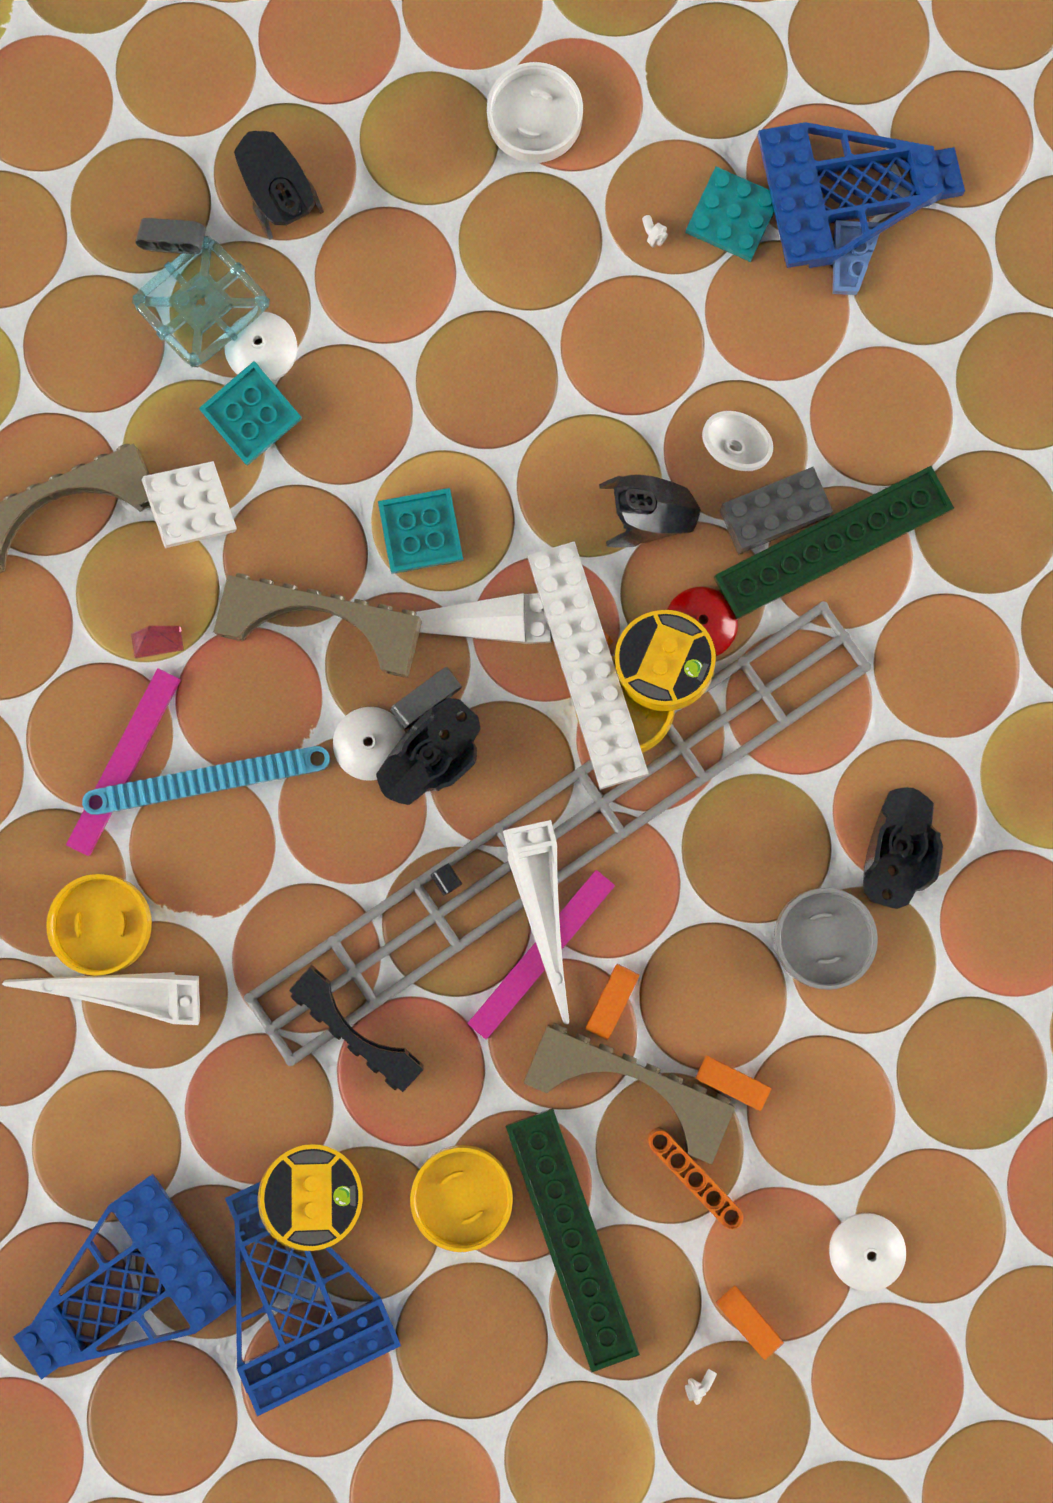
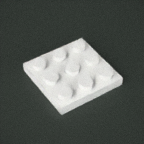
[142,461,237,548]

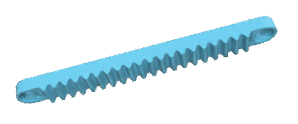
[82,746,330,815]

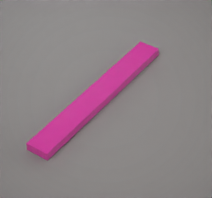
[66,668,181,856]
[467,870,615,1040]

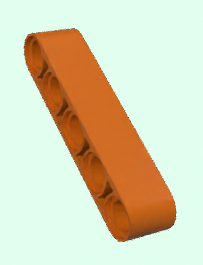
[647,1128,744,1230]

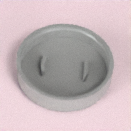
[774,888,878,990]

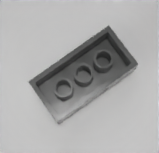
[719,467,833,555]

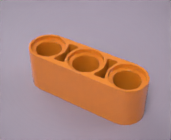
[585,963,640,1040]
[695,1055,772,1111]
[716,1285,784,1360]

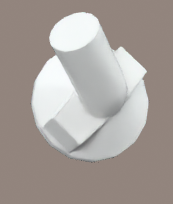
[642,215,668,248]
[685,1369,717,1405]

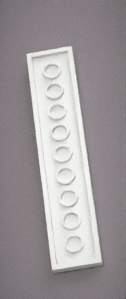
[527,541,649,790]

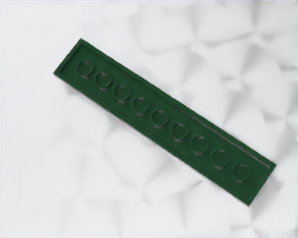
[713,466,954,620]
[505,1108,640,1373]

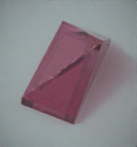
[131,626,184,659]

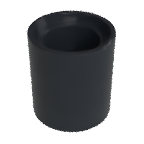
[430,863,463,896]

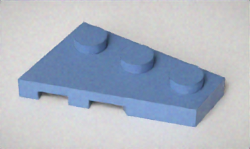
[832,220,881,295]

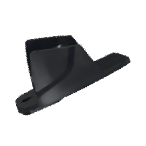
[234,131,324,240]
[599,474,701,548]
[376,698,481,805]
[863,787,943,909]

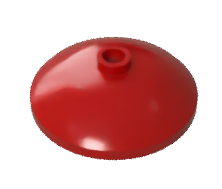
[667,587,738,657]

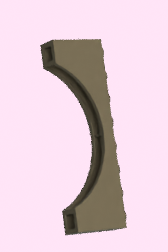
[0,443,151,573]
[213,573,422,678]
[524,1023,735,1165]

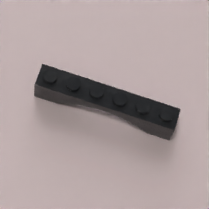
[289,964,424,1092]

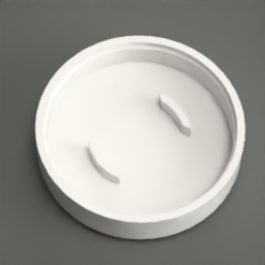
[487,62,583,163]

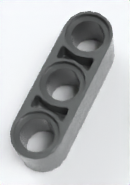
[135,218,206,254]
[390,667,462,729]

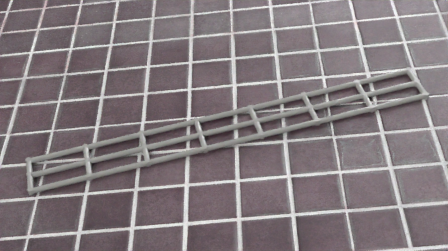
[244,601,871,1066]

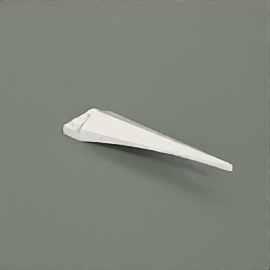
[416,593,551,644]
[503,820,569,1024]
[2,972,200,1025]

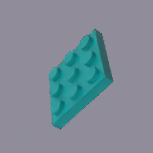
[685,166,774,262]
[199,361,303,466]
[378,488,464,574]

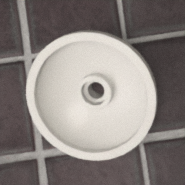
[224,312,298,382]
[702,411,773,471]
[333,707,406,781]
[829,1213,906,1292]

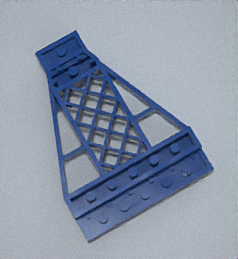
[757,122,965,268]
[13,1174,236,1380]
[225,1181,401,1416]

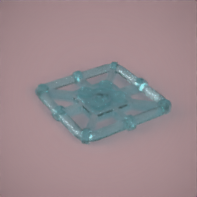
[132,236,270,368]

